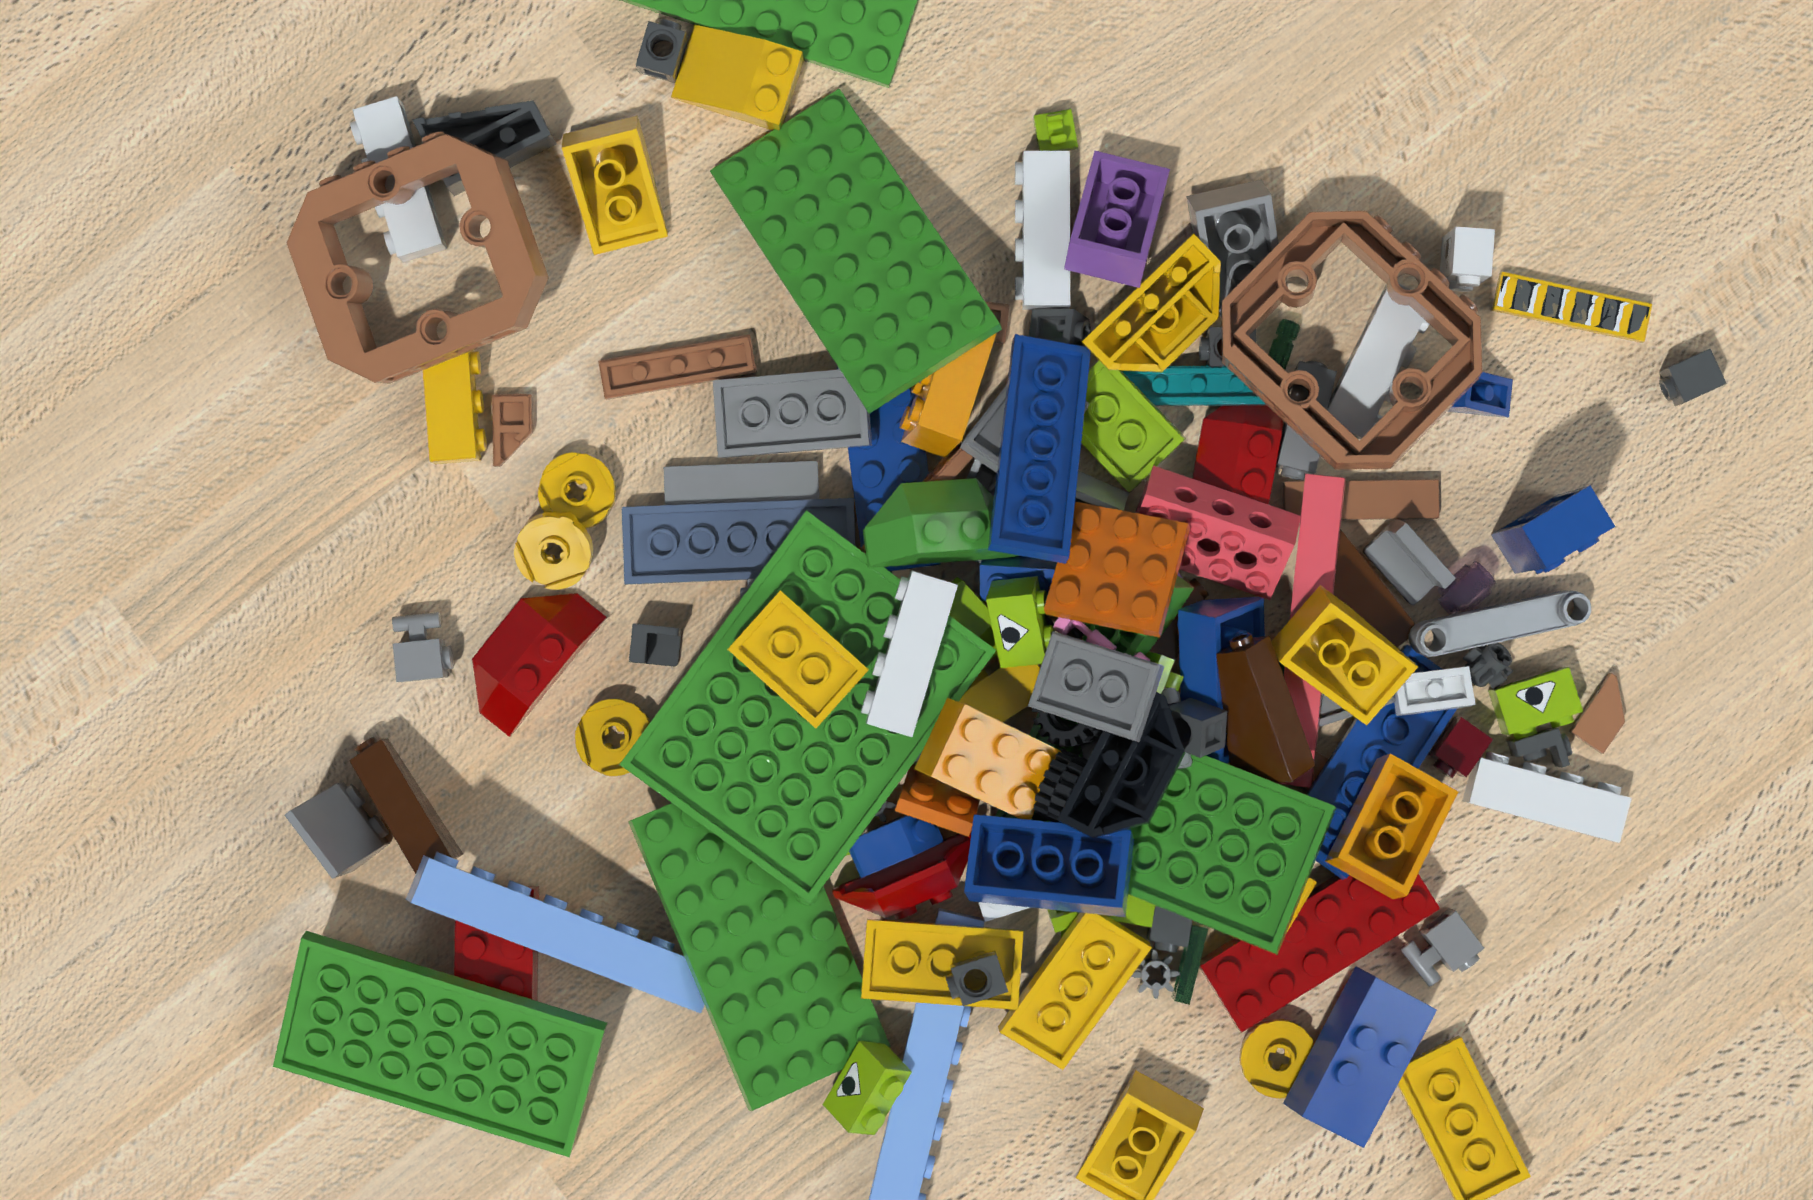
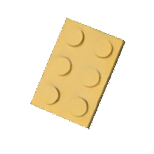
[727,590,869,728]

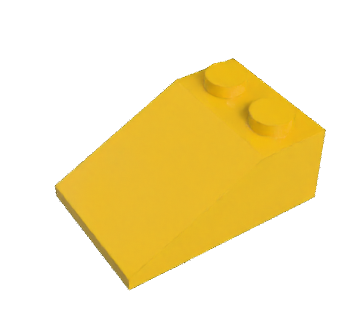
[671,24,804,131]
[561,115,668,255]
[1271,585,1418,726]
[1076,1070,1204,1200]

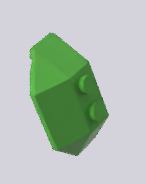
[863,478,1019,568]

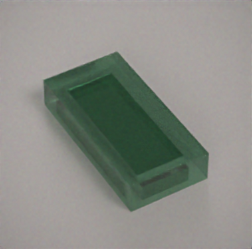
[1171,923,1208,1005]

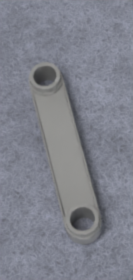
[1408,590,1592,657]

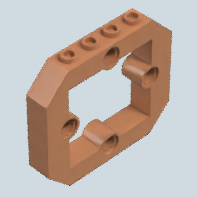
[287,132,549,384]
[1221,211,1482,470]

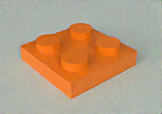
[895,764,980,837]

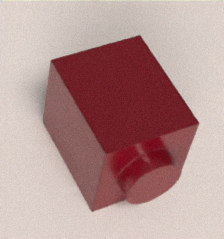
[1429,717,1493,779]

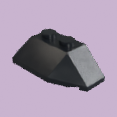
[1057,692,1186,838]

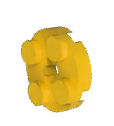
[538,452,616,529]
[514,512,593,590]
[575,699,650,776]
[1239,1019,1314,1099]

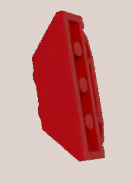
[1192,405,1283,505]
[472,593,608,737]
[832,830,972,921]

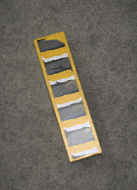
[1492,272,1652,343]

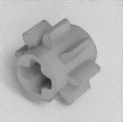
[1131,949,1180,999]

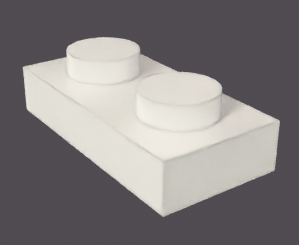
[1393,666,1476,716]

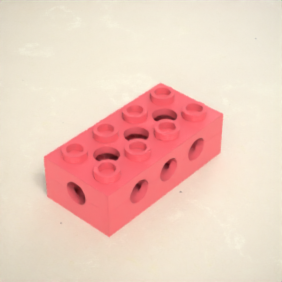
[1135,465,1301,600]

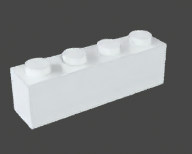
[350,96,447,262]
[1015,151,1070,310]
[1327,283,1429,441]
[861,571,958,737]
[1462,752,1632,843]

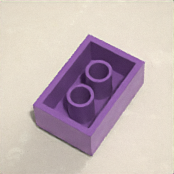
[1064,151,1170,288]

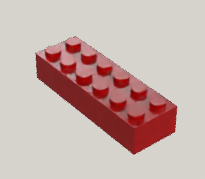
[1196,873,1440,1033]

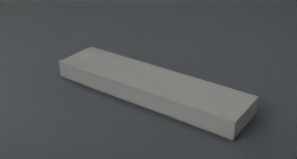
[663,461,819,505]

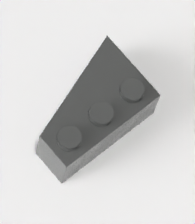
[412,100,556,196]

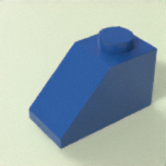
[1430,368,1513,418]
[849,815,944,878]

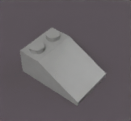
[1186,179,1279,317]
[285,782,390,879]

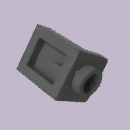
[1029,309,1091,347]
[1507,728,1572,768]

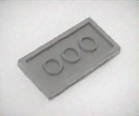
[713,369,872,458]

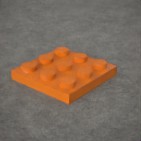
[1044,502,1190,638]

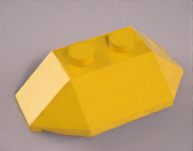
[1082,234,1221,373]

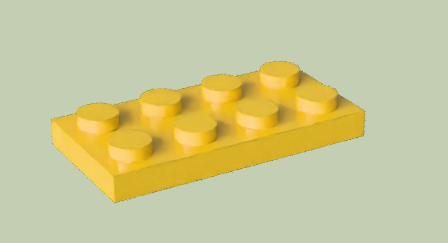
[998,913,1152,1070]
[861,919,1024,1010]
[1397,1035,1531,1200]

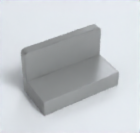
[1363,519,1456,605]

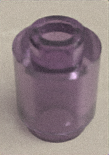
[1437,561,1496,615]

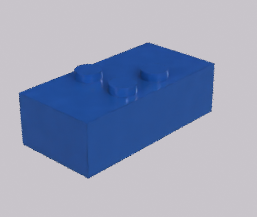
[1491,485,1616,574]
[964,814,1134,917]
[1283,966,1437,1148]

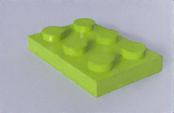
[1081,361,1186,493]

